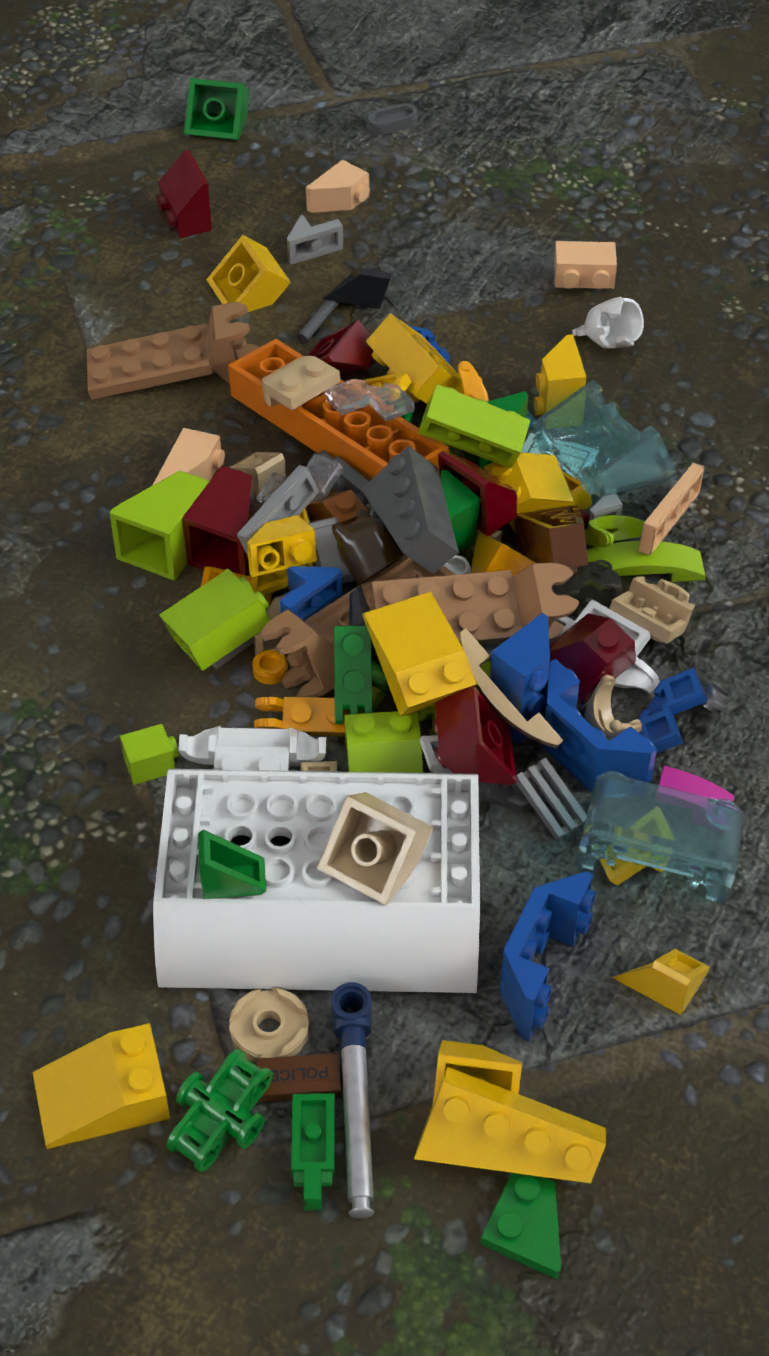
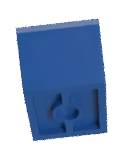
[542,659,657,797]
[500,871,596,1042]

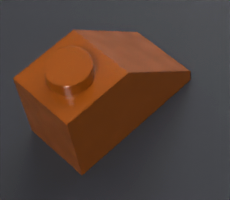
[306,490,369,526]

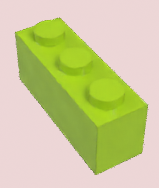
[418,384,530,468]

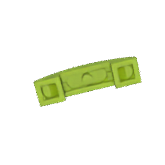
[569,541,706,588]

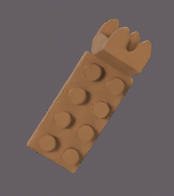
[87,302,259,400]
[261,556,456,697]
[370,563,579,645]

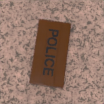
[256,1053,341,1103]

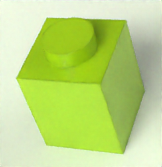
[120,724,179,785]

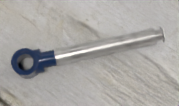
[331,982,374,1219]

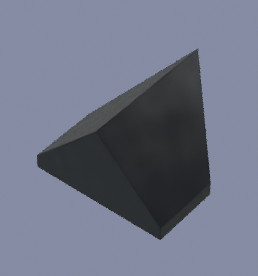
[322,268,391,309]

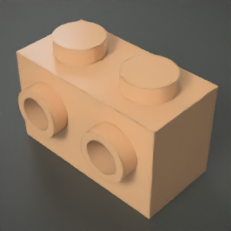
[554,241,617,289]

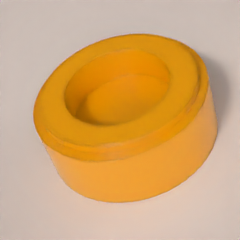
[253,650,288,685]

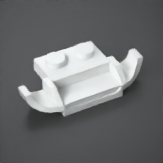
[549,599,660,695]
[178,726,326,771]

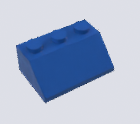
[490,613,550,745]

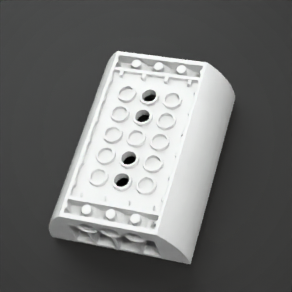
[153,769,480,993]

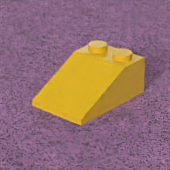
[362,591,477,717]
[33,1023,170,1149]

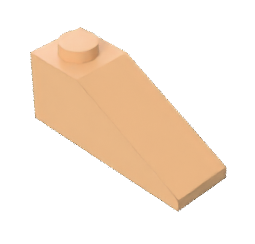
[152,428,225,486]

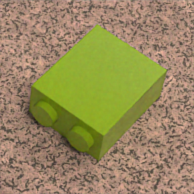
[159,569,271,671]

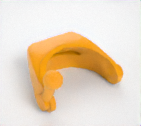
[458,361,489,402]

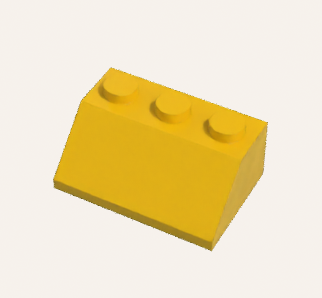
[366,313,463,404]

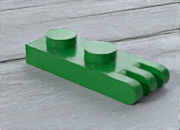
[333,625,372,724]

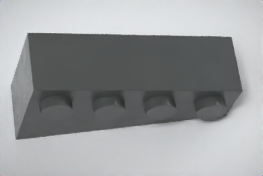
[361,446,459,574]

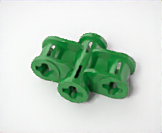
[166,1049,273,1173]

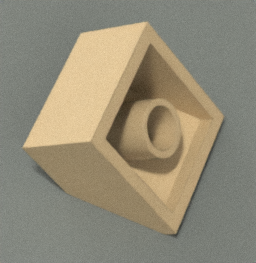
[317,792,434,905]

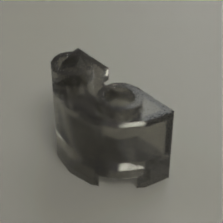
[554,560,623,618]

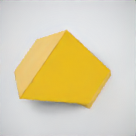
[611,949,710,1015]

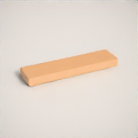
[639,463,704,555]

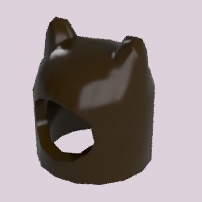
[332,509,405,586]

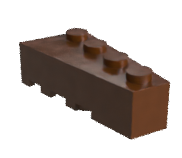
[514,504,588,573]

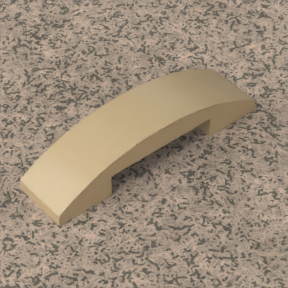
[460,628,563,748]

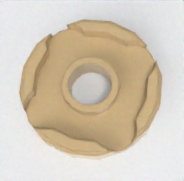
[229,988,310,1064]

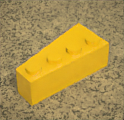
[414,1067,606,1183]

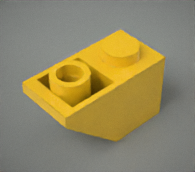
[247,515,317,577]

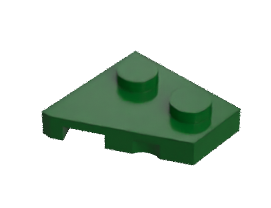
[480,1173,561,1280]

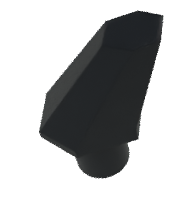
[349,585,372,641]

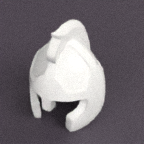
[572,297,644,349]

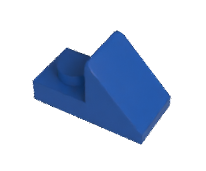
[280,566,343,621]

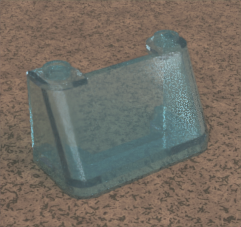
[531,380,676,497]
[575,771,743,903]

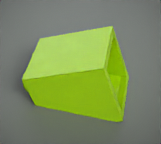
[110,470,210,581]

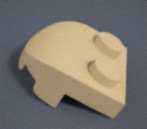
[261,356,340,410]
[609,576,695,644]

